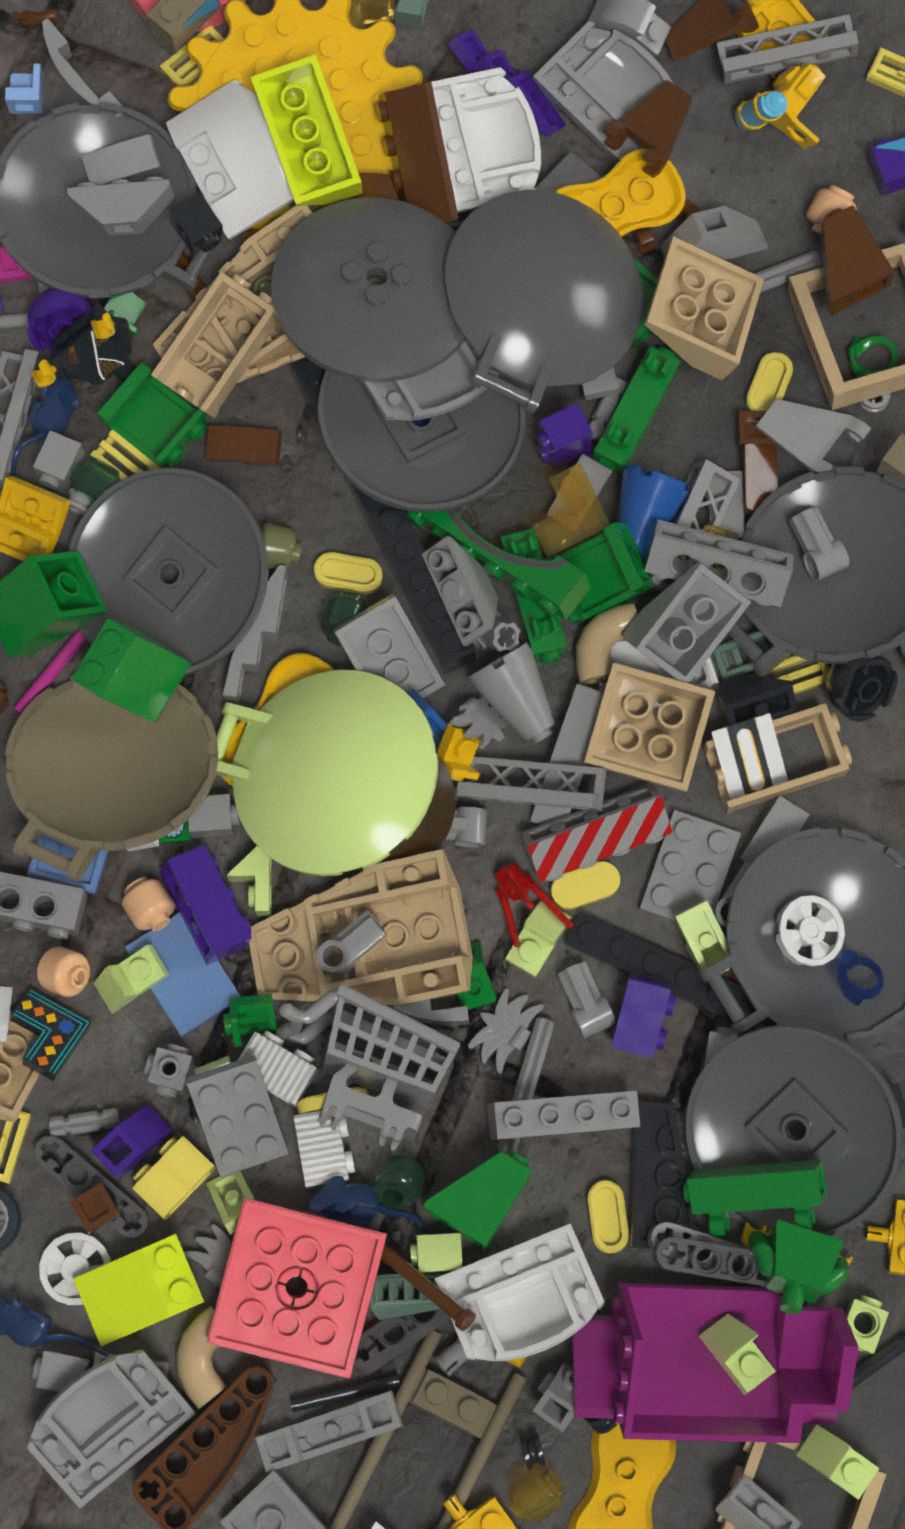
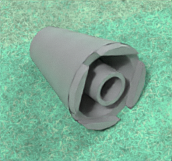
[468,642,555,744]

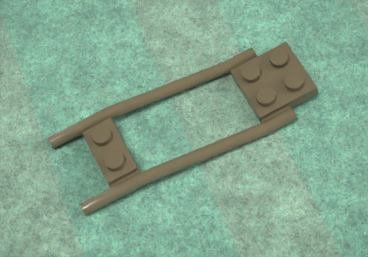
[329,1331,526,1529]

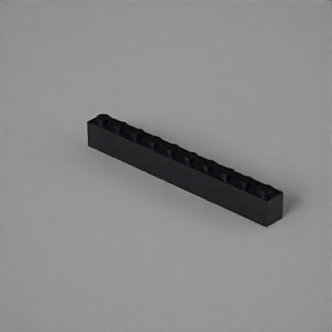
[291,358,476,675]

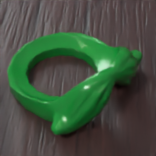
[848,335,898,378]

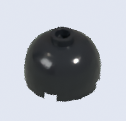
[826,655,898,722]

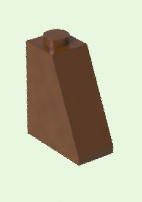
[820,205,894,316]

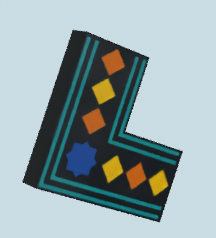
[10,988,91,1081]

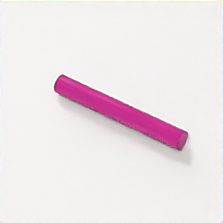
[13,629,87,715]

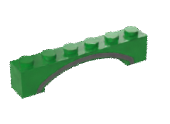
[405,508,592,620]

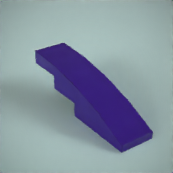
[447,29,567,137]

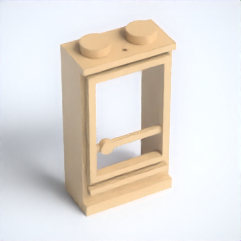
[151,272,278,419]
[703,703,852,815]

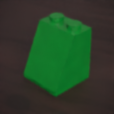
[0,551,108,659]
[72,618,192,723]
[423,1151,533,1250]

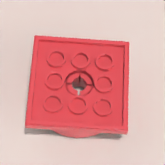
[207,1197,387,1379]

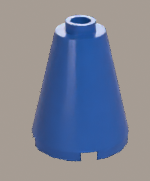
[617,464,691,560]

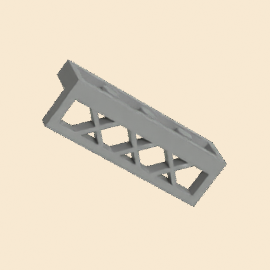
[717,14,859,84]
[0,349,42,489]
[647,459,741,592]
[456,756,606,811]

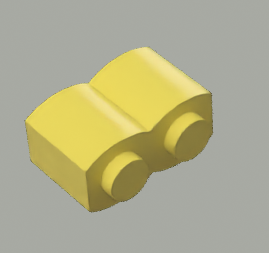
[132,1136,216,1220]

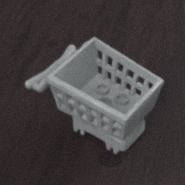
[276,984,460,1152]

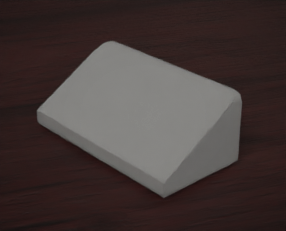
[716,1474,802,1529]

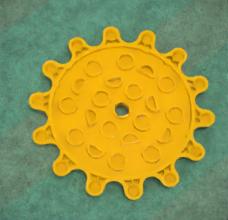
[167,0,423,229]

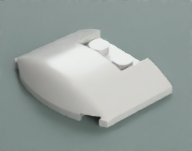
[432,67,541,213]
[166,79,294,240]
[435,1223,604,1361]

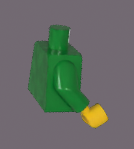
[741,1219,853,1315]

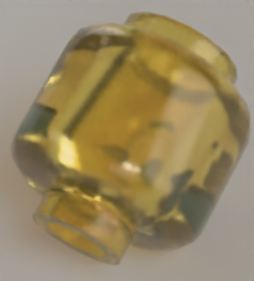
[509,1467,565,1523]

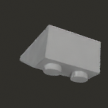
[622,562,751,684]

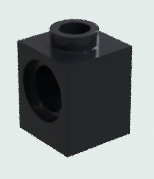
[170,193,223,255]

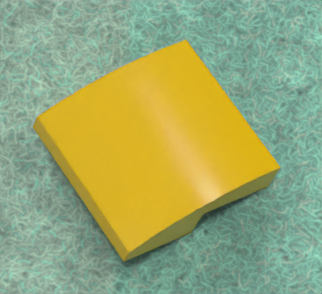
[0,476,71,561]

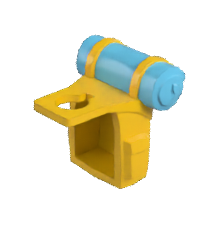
[735,64,826,149]

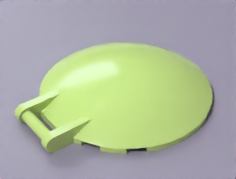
[216,670,438,876]

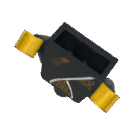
[31,303,136,387]

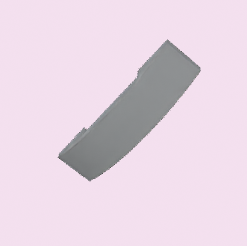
[42,18,122,106]
[255,1391,403,1473]

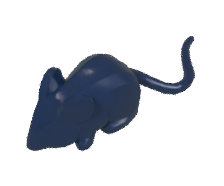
[10,377,80,477]
[308,1176,434,1235]
[0,1295,109,1357]

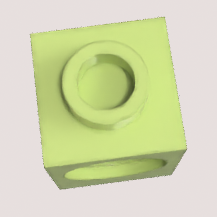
[410,1233,463,1273]
[845,1295,889,1355]

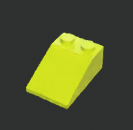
[73,1234,204,1346]

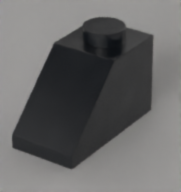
[713,674,798,727]

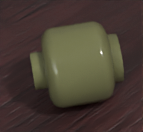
[260,523,302,570]

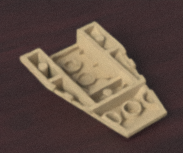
[153,206,313,383]
[249,849,473,1006]

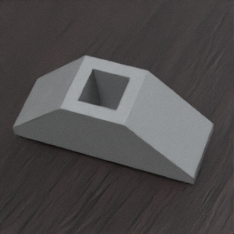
[67,177,175,236]
[660,205,768,260]
[422,536,498,646]

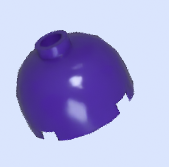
[26,289,92,352]

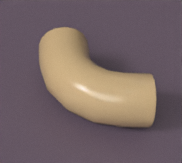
[576,603,637,685]
[176,1306,227,1410]

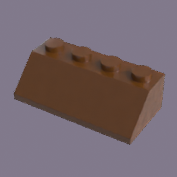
[375,82,459,223]

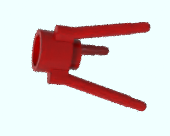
[495,863,573,947]

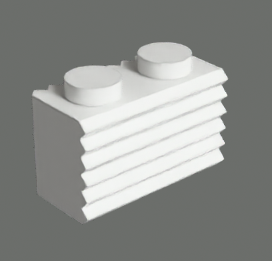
[238,1031,318,1108]
[294,1110,355,1189]

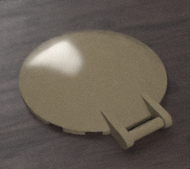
[5,675,218,881]

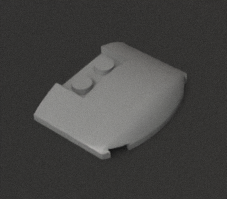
[532,21,674,164]
[362,339,499,421]
[26,1349,196,1509]

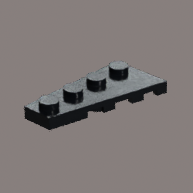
[629,1101,703,1252]

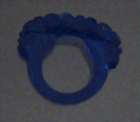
[836,950,884,1006]

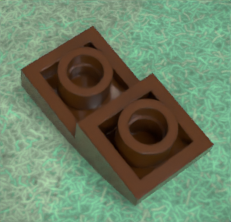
[205,425,282,466]

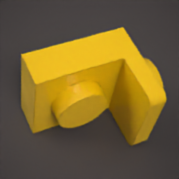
[436,723,480,782]

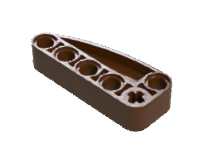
[133,1367,275,1529]

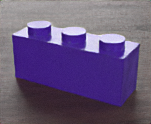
[159,845,252,965]

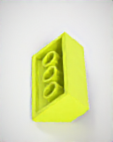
[251,54,362,206]

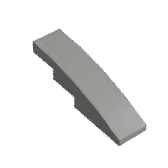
[223,565,288,705]
[530,683,604,825]

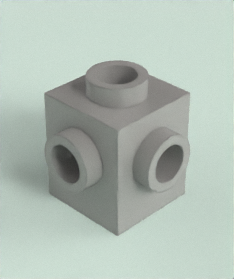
[144,1044,199,1098]
[533,1363,581,1432]

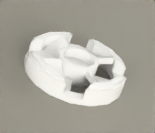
[776,895,845,967]
[39,1233,112,1306]

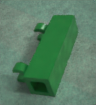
[593,346,681,476]
[500,528,567,665]
[684,1160,828,1236]

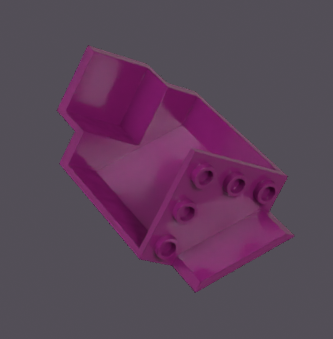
[572,1283,859,1443]

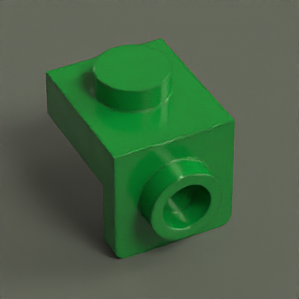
[223,993,277,1047]

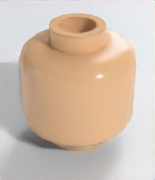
[806,185,857,235]
[122,877,175,932]
[37,947,90,997]

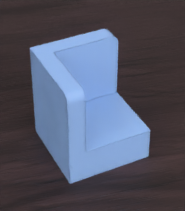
[5,63,45,114]

